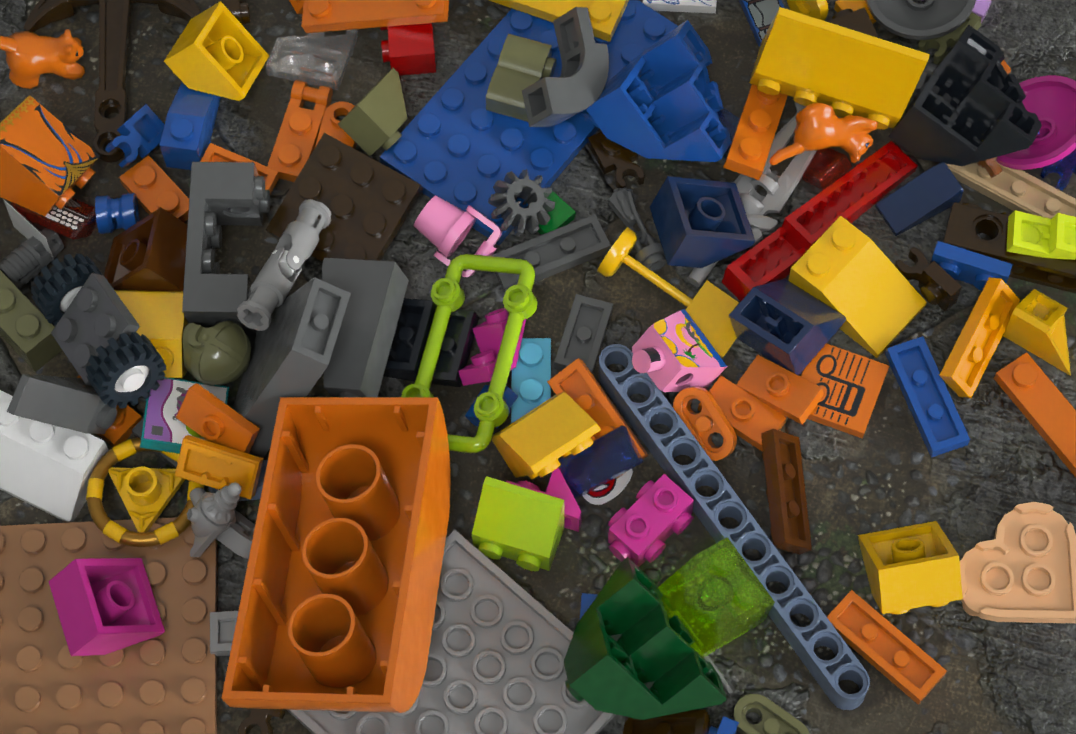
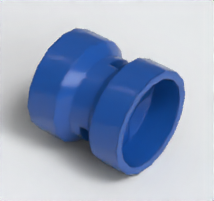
[95,193,140,234]

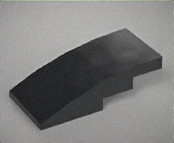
[383,298,479,387]

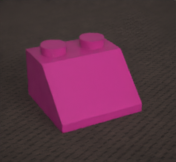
[48,558,165,656]

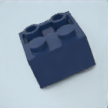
[729,279,846,375]

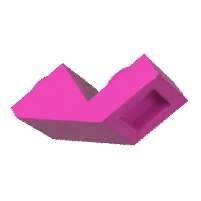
[458,308,526,386]

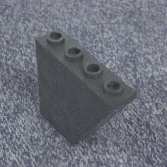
[232,277,351,458]

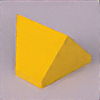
[1003,289,1071,376]

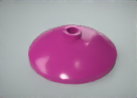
[996,75,1076,170]

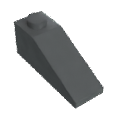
[7,374,117,434]

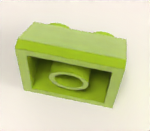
[472,476,565,571]

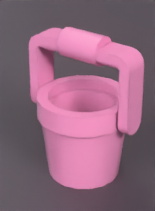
[413,195,502,277]

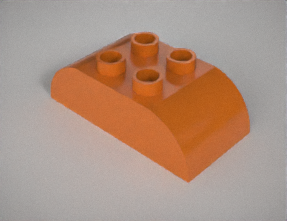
[221,397,451,713]

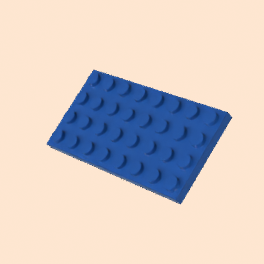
[379,0,678,245]

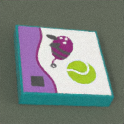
[140,377,229,454]

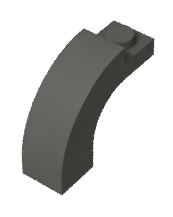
[522,7,609,127]

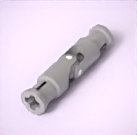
[237,199,331,331]

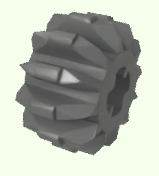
[488,169,555,237]

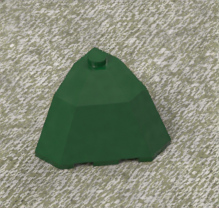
[564,557,727,720]

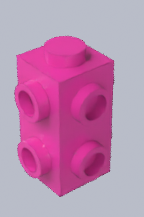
[608,474,694,567]

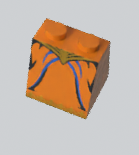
[0,95,100,216]

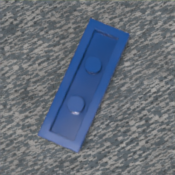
[885,336,970,458]

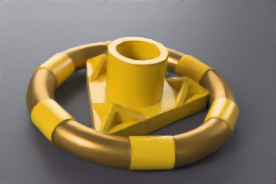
[86,437,204,548]

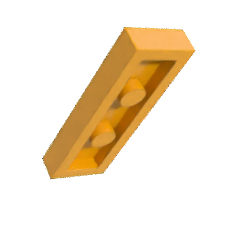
[939,277,1020,398]

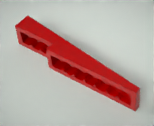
[721,141,918,302]

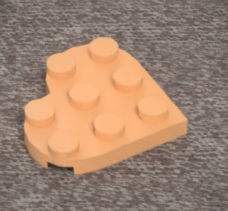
[960,502,1076,624]

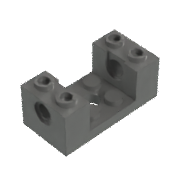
[182,162,270,336]

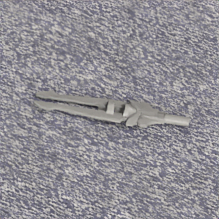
[687,102,842,287]

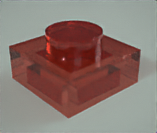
[802,148,852,190]

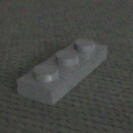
[491,214,611,293]

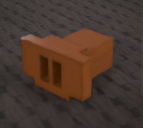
[977,157,1003,178]

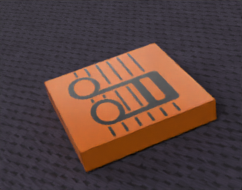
[801,343,889,439]

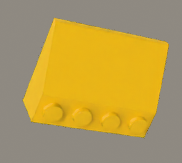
[749,7,930,130]

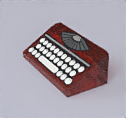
[10,198,96,240]

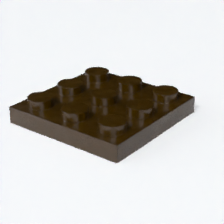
[265,133,423,263]

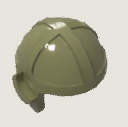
[182,320,251,385]

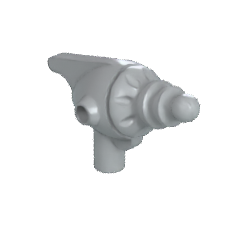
[187,482,241,557]

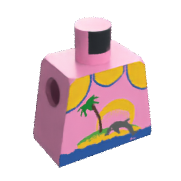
[632,309,727,392]

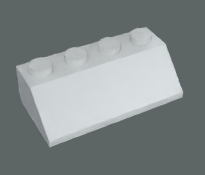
[0,390,109,523]

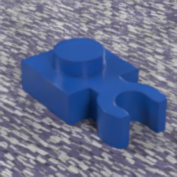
[105,104,165,168]

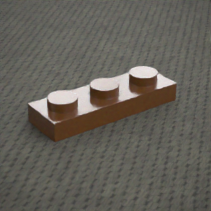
[761,429,812,555]

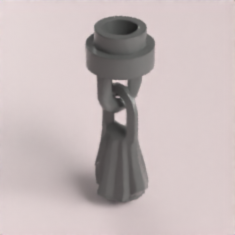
[608,188,667,272]

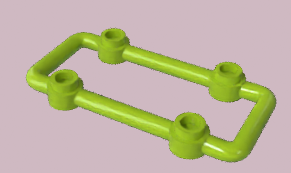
[401,254,538,453]

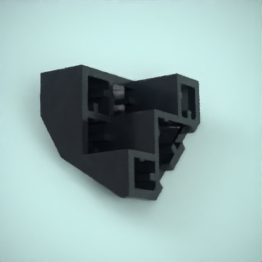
[888,25,1042,166]

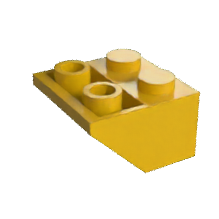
[491,392,601,479]

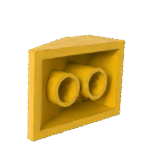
[788,216,927,358]

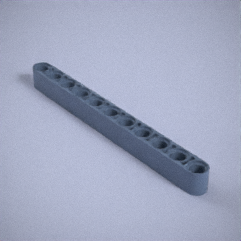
[599,344,870,710]

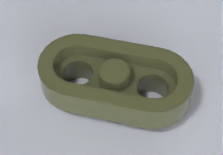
[733,694,809,734]

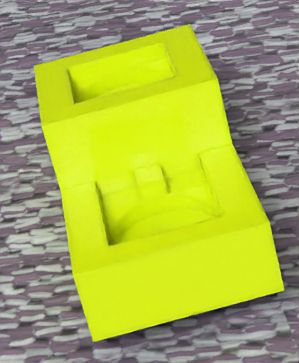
[1006,210,1076,260]

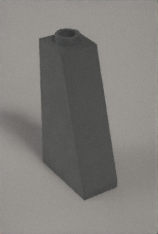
[322,258,409,397]

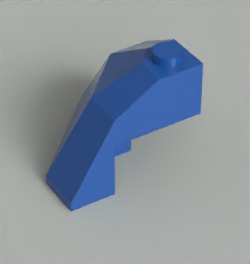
[586,20,732,162]

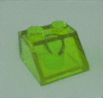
[658,537,775,658]

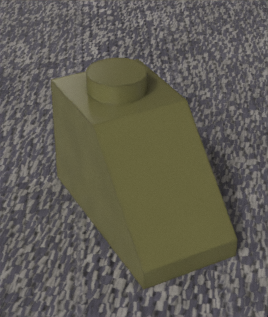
[338,68,408,156]

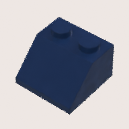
[650,176,755,268]

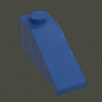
[160,82,221,170]

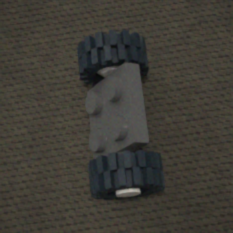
[31,254,166,408]

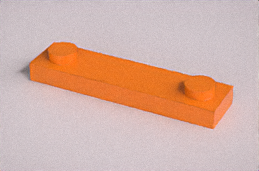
[301,0,449,33]
[994,352,1076,477]

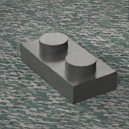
[554,294,613,374]

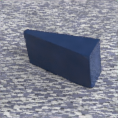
[875,162,963,236]

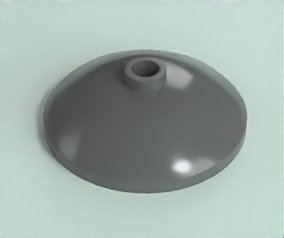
[866,0,976,40]

